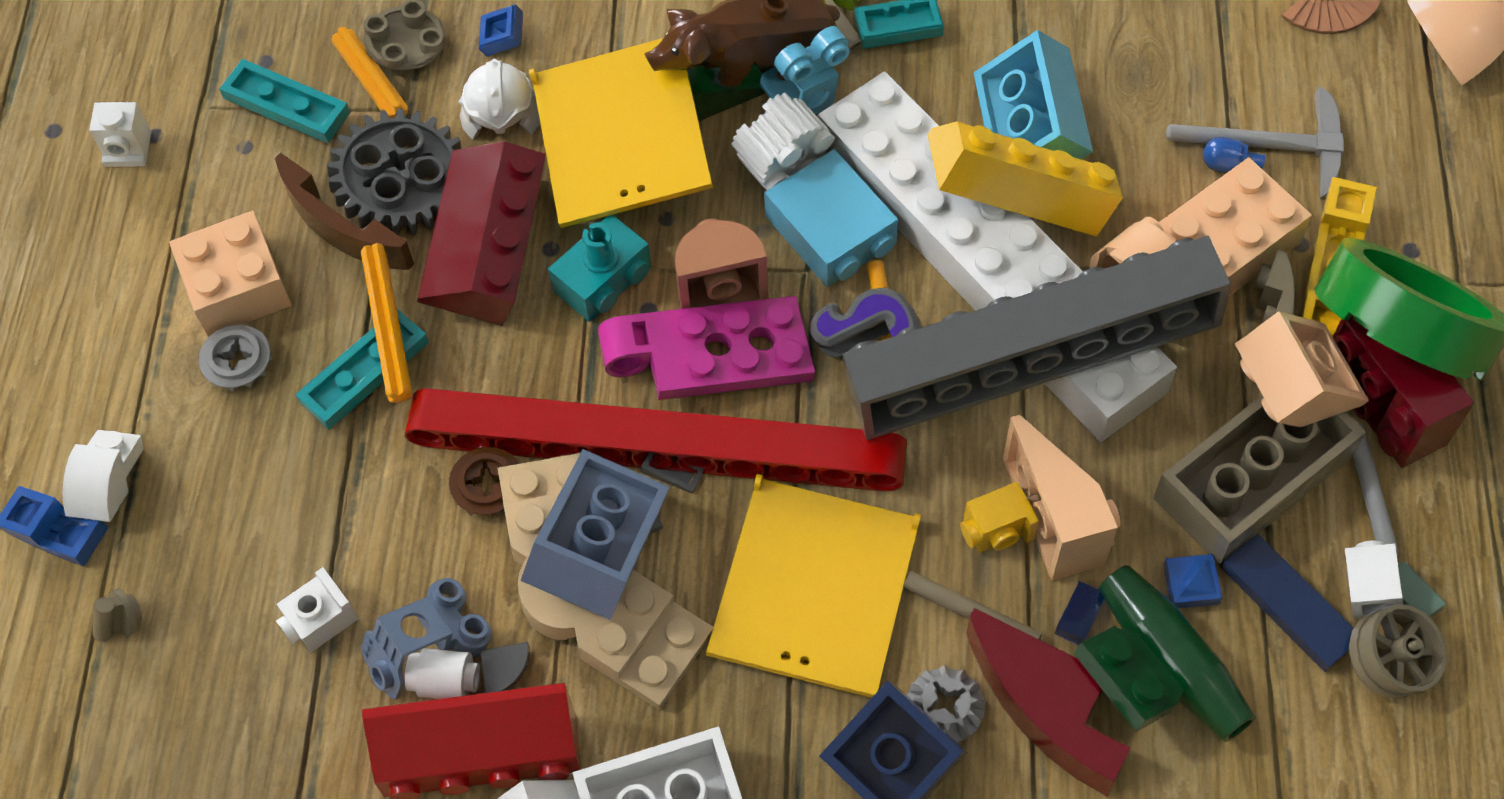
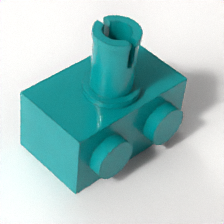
[548,215,651,322]

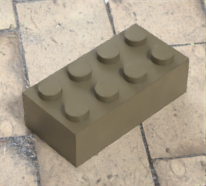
[1153,395,1367,565]

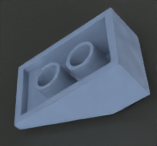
[520,449,670,620]

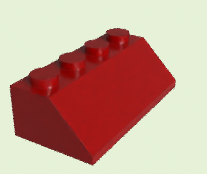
[362,683,581,799]

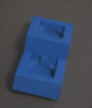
[0,486,109,567]

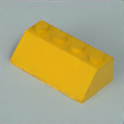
[928,121,1123,237]

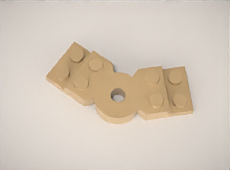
[498,451,713,711]

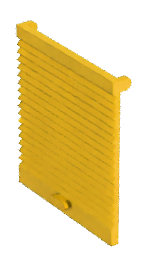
[529,38,713,228]
[706,474,921,698]

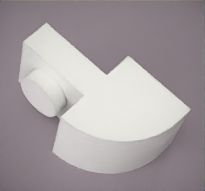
[62,430,144,522]

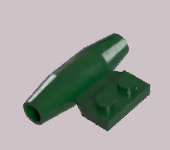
[1073,565,1256,742]

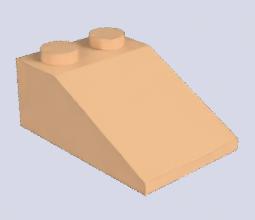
[1003,415,1120,581]

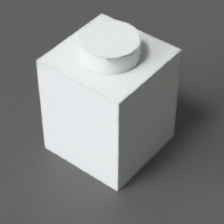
[1345,540,1403,620]

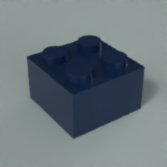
[819,680,968,799]

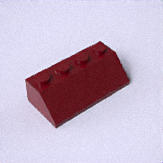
[417,141,546,326]

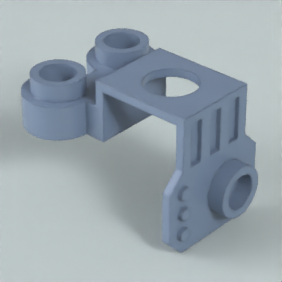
[361,578,491,700]

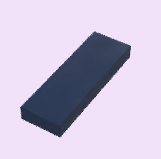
[1221,534,1353,672]

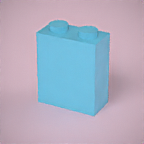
[764,149,898,287]

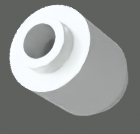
[405,648,480,699]

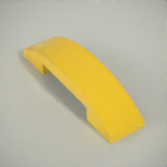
[1300,177,1377,337]

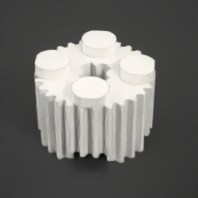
[731,92,835,190]

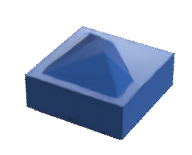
[479,4,523,57]
[1163,554,1222,608]

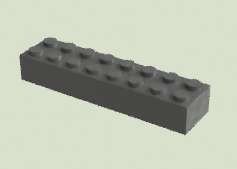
[843,235,1231,440]

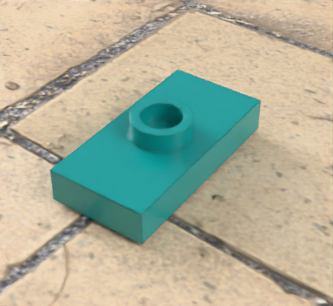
[854,0,944,49]

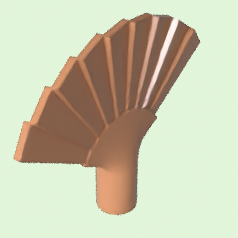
[1281,0,1381,34]

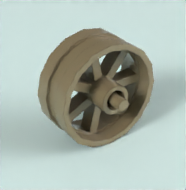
[1349,604,1447,698]

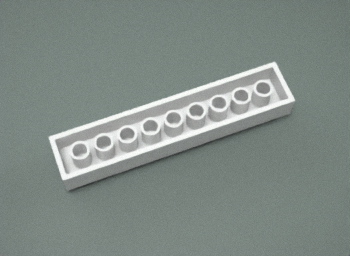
[817,71,1177,443]

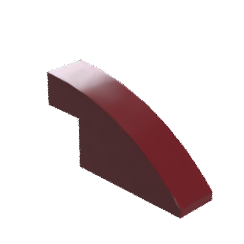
[967,608,1130,797]

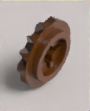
[449,447,519,519]

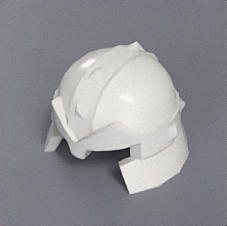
[458,58,540,140]

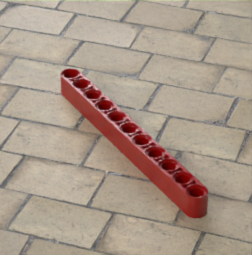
[404,389,907,491]

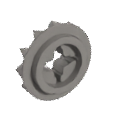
[199,324,272,392]
[907,664,986,742]

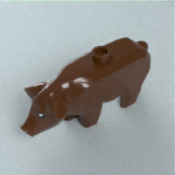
[645,0,840,87]

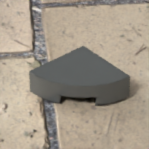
[480,642,530,693]

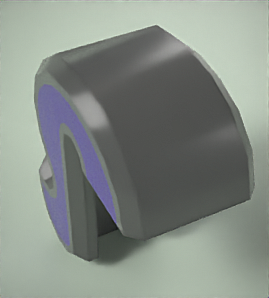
[810,287,923,359]

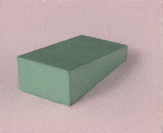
[1398,561,1446,618]

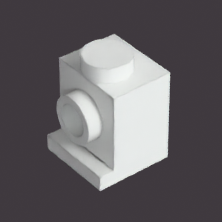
[89,102,151,167]
[276,567,359,653]

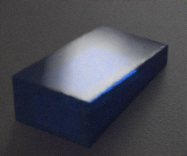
[1054,581,1105,645]

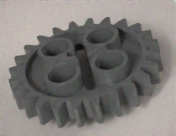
[327,108,461,235]

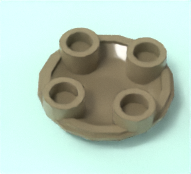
[363,0,446,71]

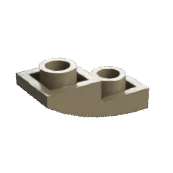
[1254,249,1295,325]

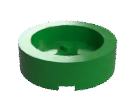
[1314,238,1504,380]

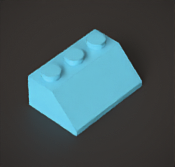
[974,30,1093,159]

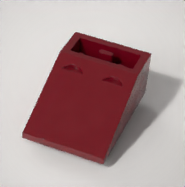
[1333,315,1474,468]

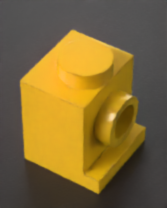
[960,481,1039,553]

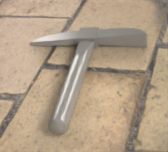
[1166,86,1344,199]

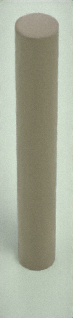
[903,571,1042,640]

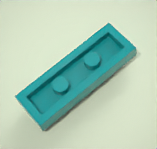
[219,59,351,143]
[295,308,429,430]

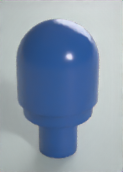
[1203,137,1265,173]

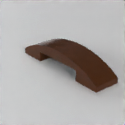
[275,153,414,270]

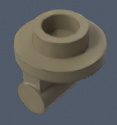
[93,588,142,641]

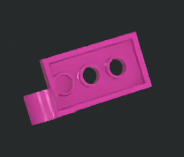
[598,296,815,400]

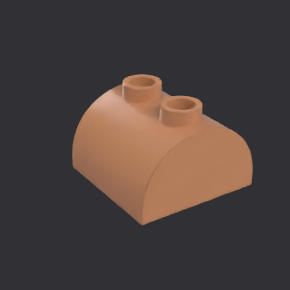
[675,218,769,309]

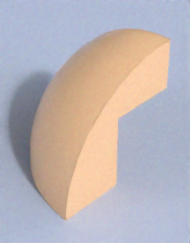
[1407,0,1504,86]

